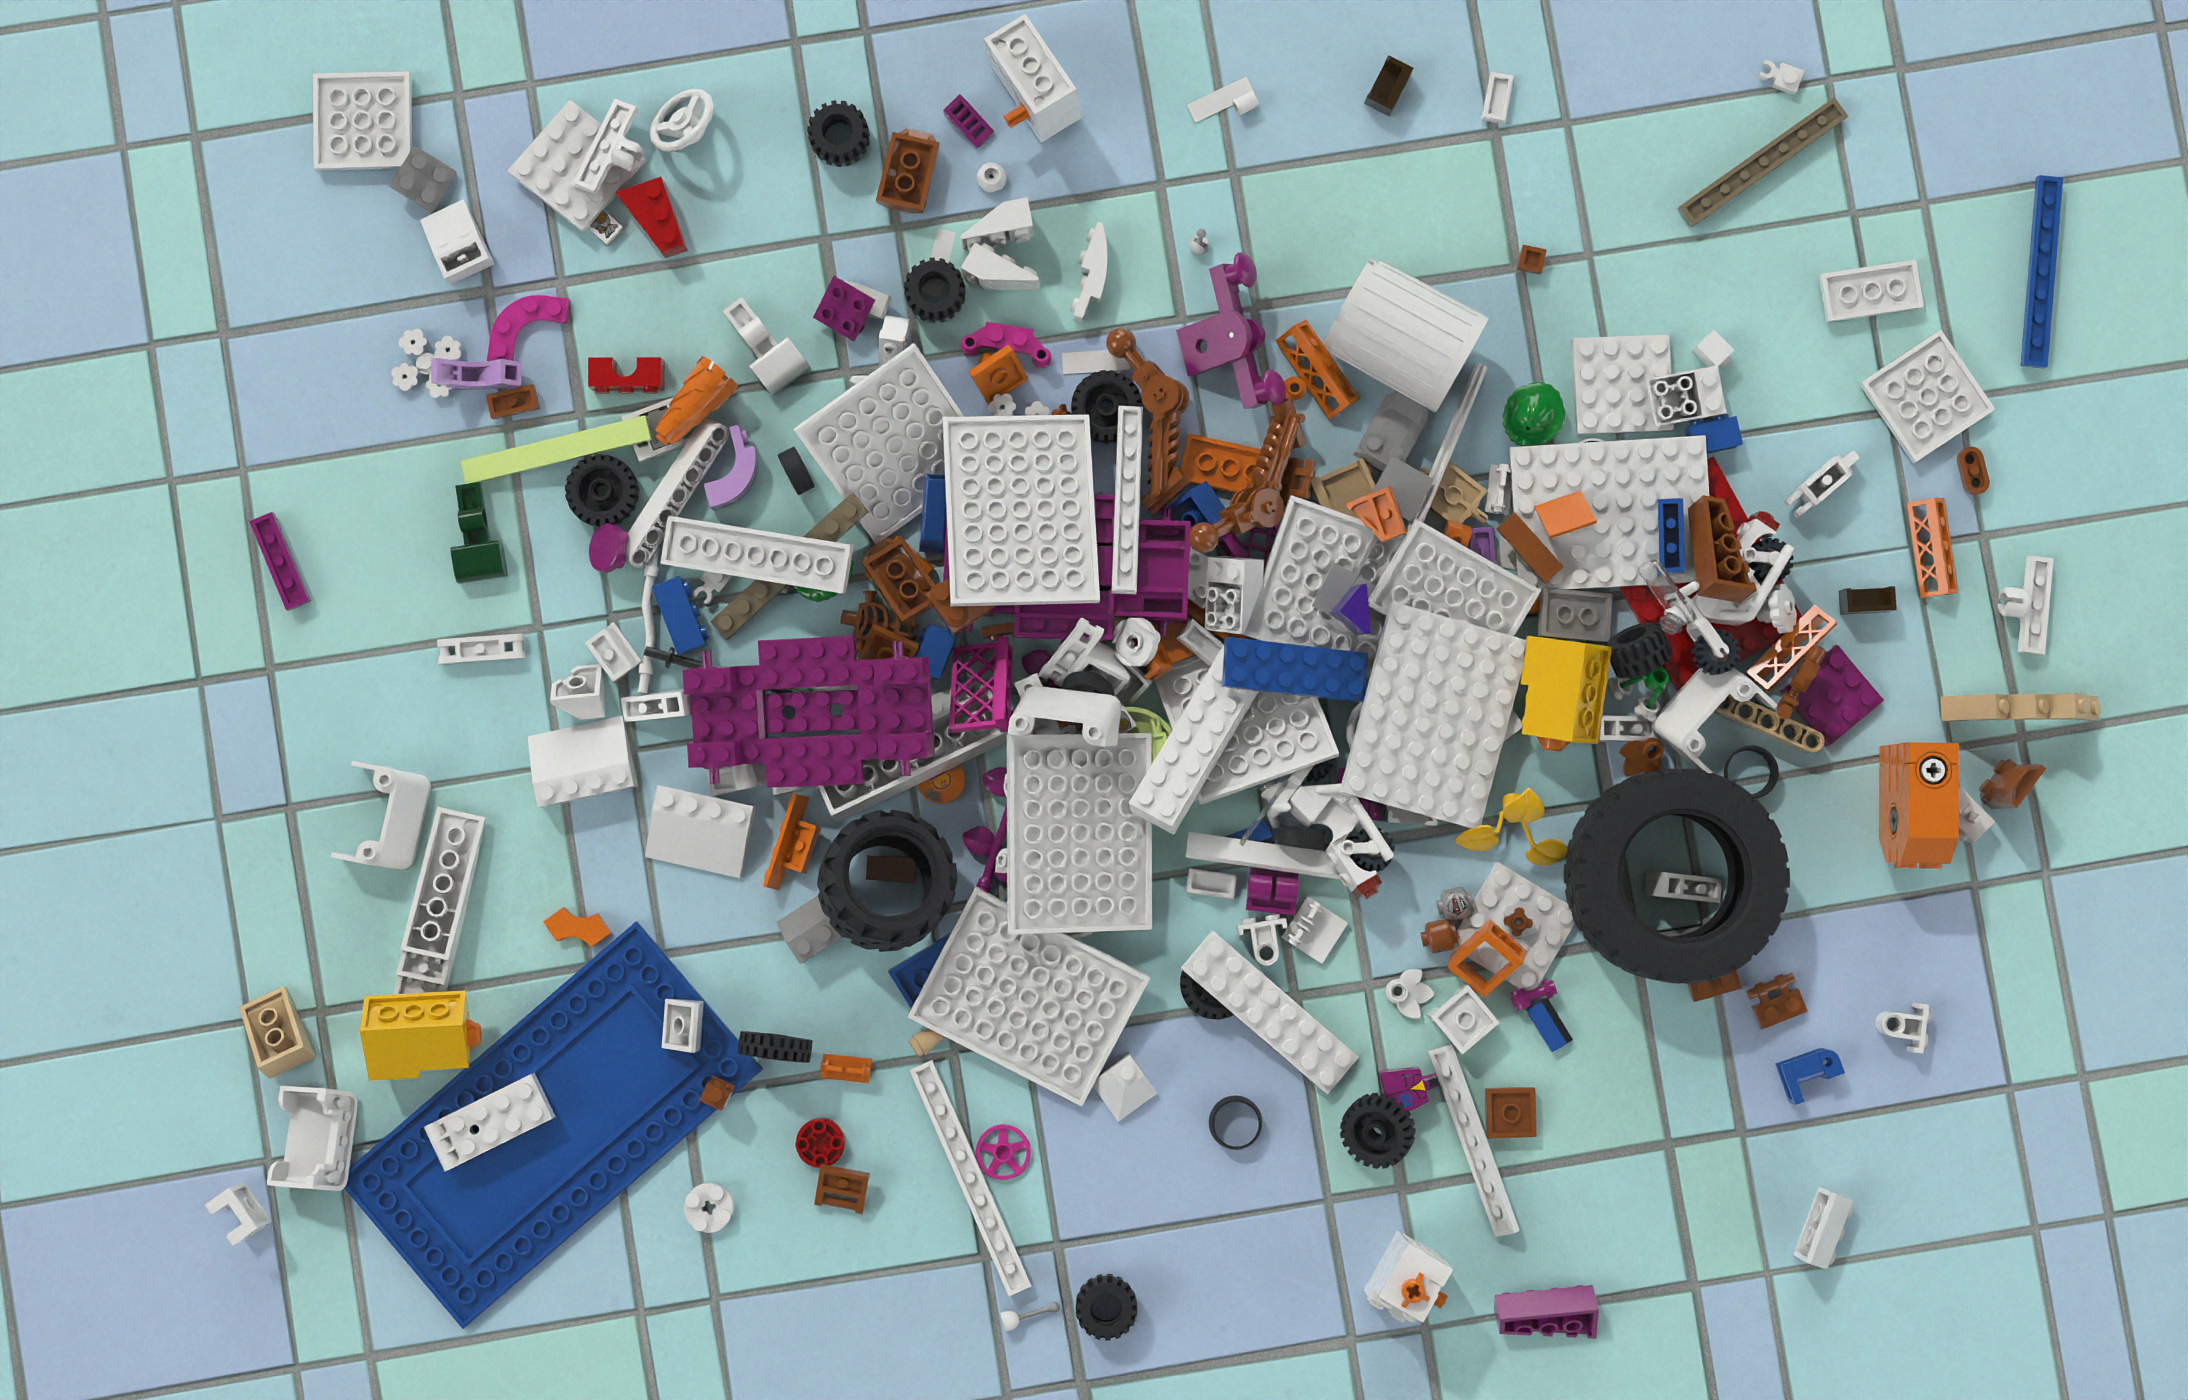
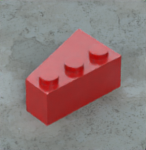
[616,177,688,259]

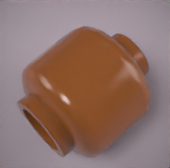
[1420,919,1458,953]

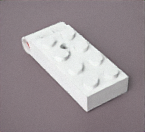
[424,1073,556,1171]

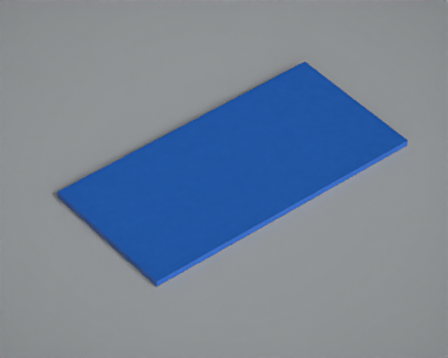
[344,921,763,1329]

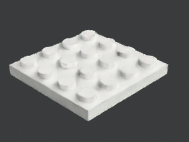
[313,71,412,171]
[508,100,645,233]
[1859,330,1995,463]
[1572,335,1674,435]
[1453,862,1575,992]

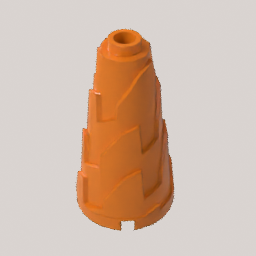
[655,356,739,446]

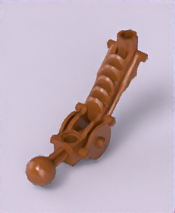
[1106,328,1191,515]
[1188,397,1306,553]

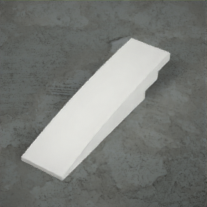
[393,807,486,994]

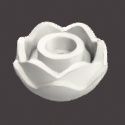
[977,162,1007,193]

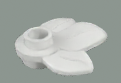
[1385,969,1434,1018]

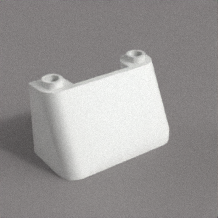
[1008,686,1121,746]
[267,1086,358,1191]

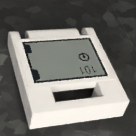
[621,397,690,463]

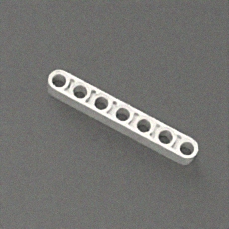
[624,418,729,568]

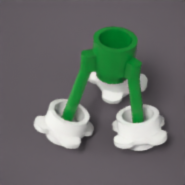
[1608,667,1669,721]

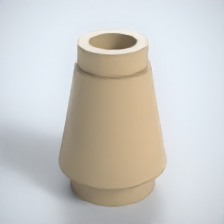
[908,1028,945,1057]

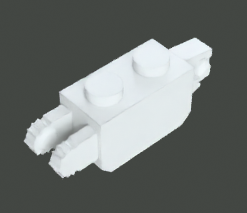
[1784,450,1860,518]

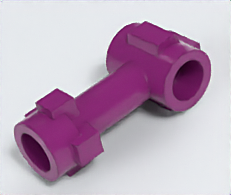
[1510,980,1558,1011]

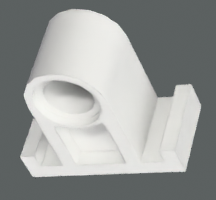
[878,315,910,367]
[1236,914,1288,966]
[1875,1002,1931,1054]

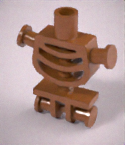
[840,590,919,652]
[1777,644,1827,719]

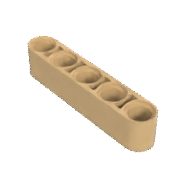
[1714,694,1825,753]

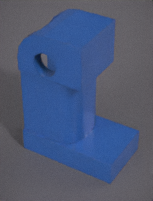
[1775,1048,1845,1105]

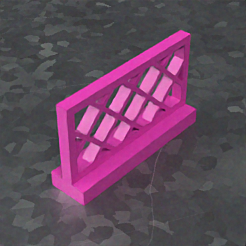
[949,636,1013,733]

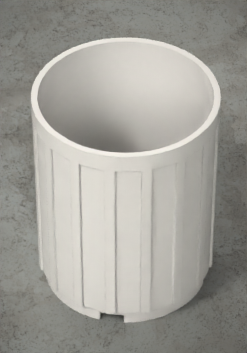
[1323,258,1489,413]

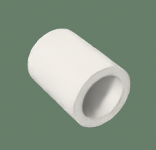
[1232,91,1259,116]

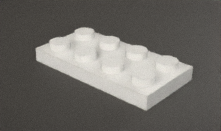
[1819,260,1924,323]

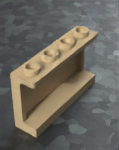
[1310,458,1376,520]

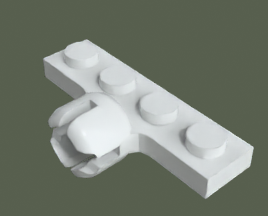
[573,99,643,195]
[1997,555,2054,655]

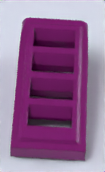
[943,94,994,148]

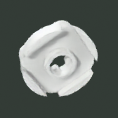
[1112,618,1160,666]
[684,1182,734,1233]

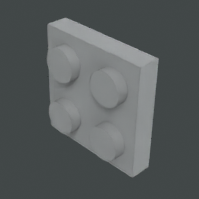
[389,145,457,213]

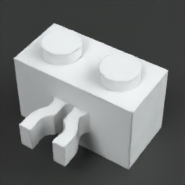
[1959,787,1995,842]

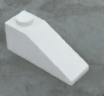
[620,689,692,722]
[1598,716,1658,742]
[1645,871,1722,903]

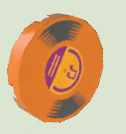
[918,765,966,804]

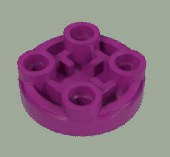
[589,523,629,573]

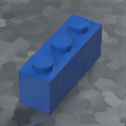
[1658,498,1685,575]
[652,576,709,656]

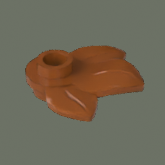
[1619,738,1664,776]

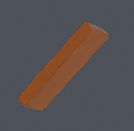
[1496,513,1564,584]

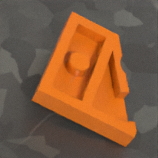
[1346,487,1407,542]

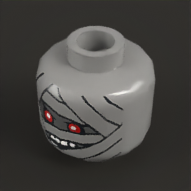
[1436,887,1474,921]

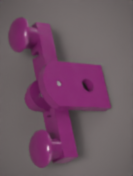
[1176,252,1286,409]

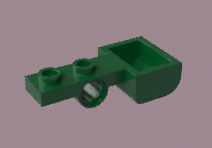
[450,482,508,584]

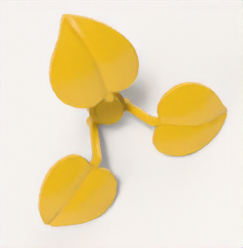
[1454,788,1567,866]

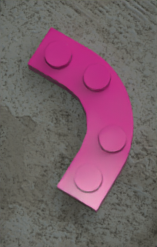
[487,295,570,361]

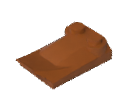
[876,128,940,214]
[862,537,935,624]
[925,578,998,636]
[1979,759,2046,809]

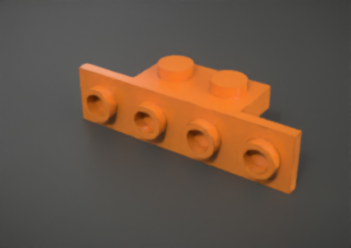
[763,793,822,890]

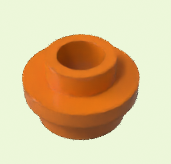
[1284,376,1306,401]

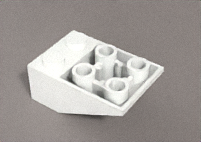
[961,197,1034,252]
[420,199,495,285]
[961,243,1040,291]
[1646,365,1727,427]
[1205,556,1264,634]

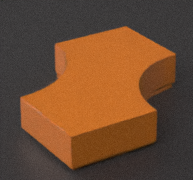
[543,907,612,947]

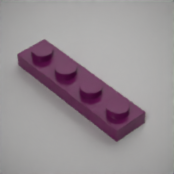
[249,512,311,611]

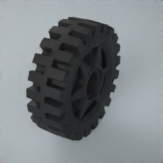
[1071,370,1143,444]
[565,454,639,527]
[1180,970,1234,1020]
[737,1031,813,1063]
[1340,1093,1416,1169]

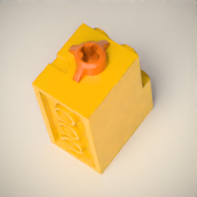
[1520,636,1612,751]
[360,990,482,1081]

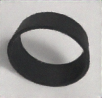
[1062,671,1115,696]
[1724,745,1779,799]
[1209,1095,1262,1150]

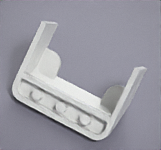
[1653,658,1777,773]
[331,761,431,870]

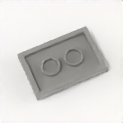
[1538,588,1613,643]

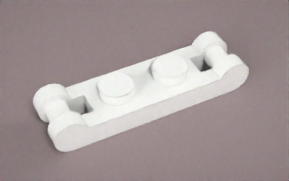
[1039,618,1104,687]
[437,634,526,665]

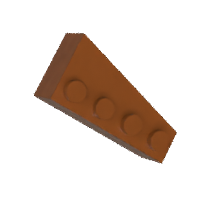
[1688,495,1757,603]

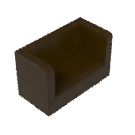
[1364,55,1414,117]
[1838,586,1897,615]

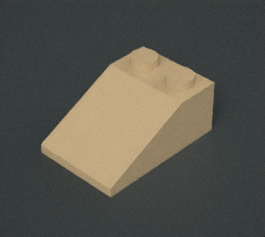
[239,986,315,1079]

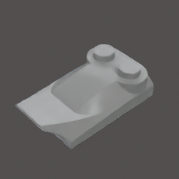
[1353,391,1429,471]

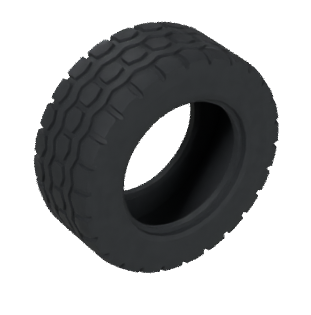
[1563,768,1790,984]

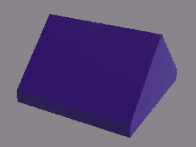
[1330,584,1371,635]

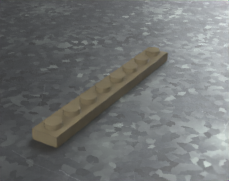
[1677,97,1848,228]
[710,493,869,640]

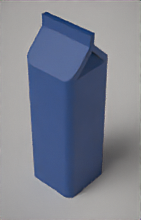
[919,474,947,553]

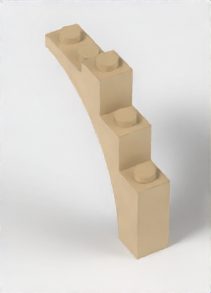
[1941,693,2101,722]

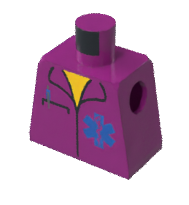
[1378,1067,1440,1111]

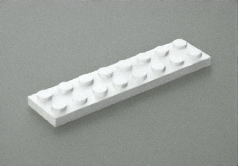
[660,516,854,594]
[1181,931,1358,1095]

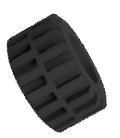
[807,100,870,167]
[904,257,966,323]
[1605,622,1673,679]
[1075,1274,1137,1341]

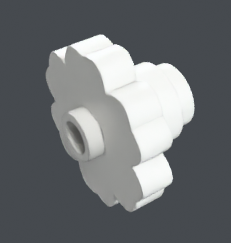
[1756,584,1797,633]

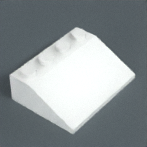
[528,715,639,808]
[645,785,757,878]

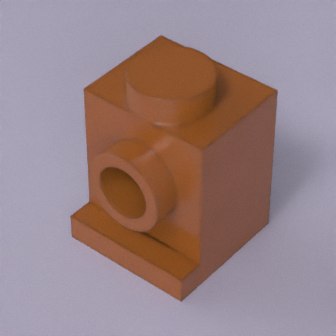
[699,1075,735,1111]

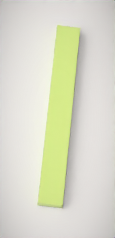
[461,416,653,484]

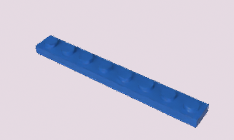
[2020,175,2063,369]

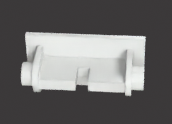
[1485,464,1512,515]

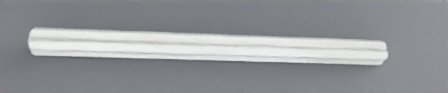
[1406,363,1487,534]

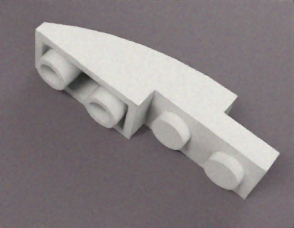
[1071,222,1108,323]

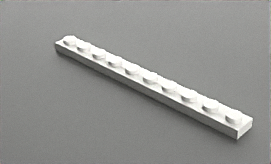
[910,1060,1032,1296]

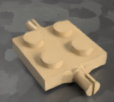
[1420,461,1489,524]

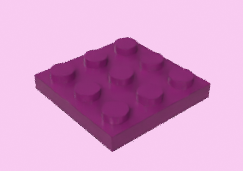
[1780,644,1884,747]

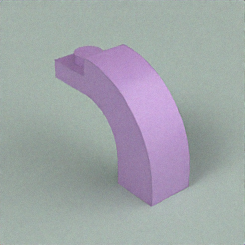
[431,358,521,390]
[704,425,758,510]

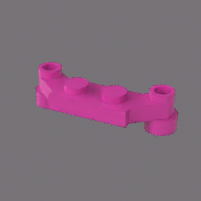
[961,322,1051,368]

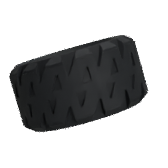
[817,810,957,952]

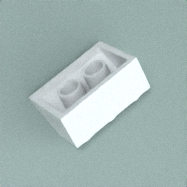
[1793,1186,1853,1270]

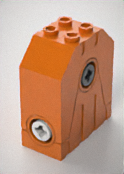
[1879,742,1959,869]

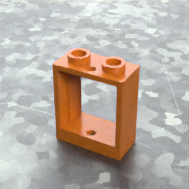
[1448,919,1527,998]

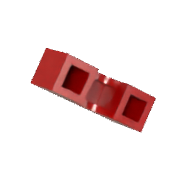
[588,357,665,394]

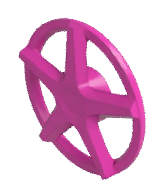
[976,1124,1031,1180]

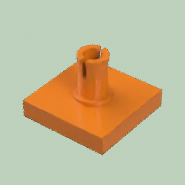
[968,344,1029,405]

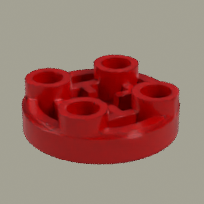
[795,1118,845,1168]

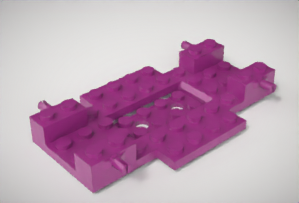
[943,494,1191,641]
[682,635,935,788]

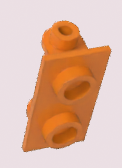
[820,1053,872,1083]

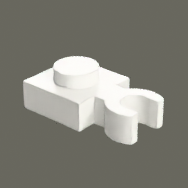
[1757,60,1804,95]
[693,571,733,605]

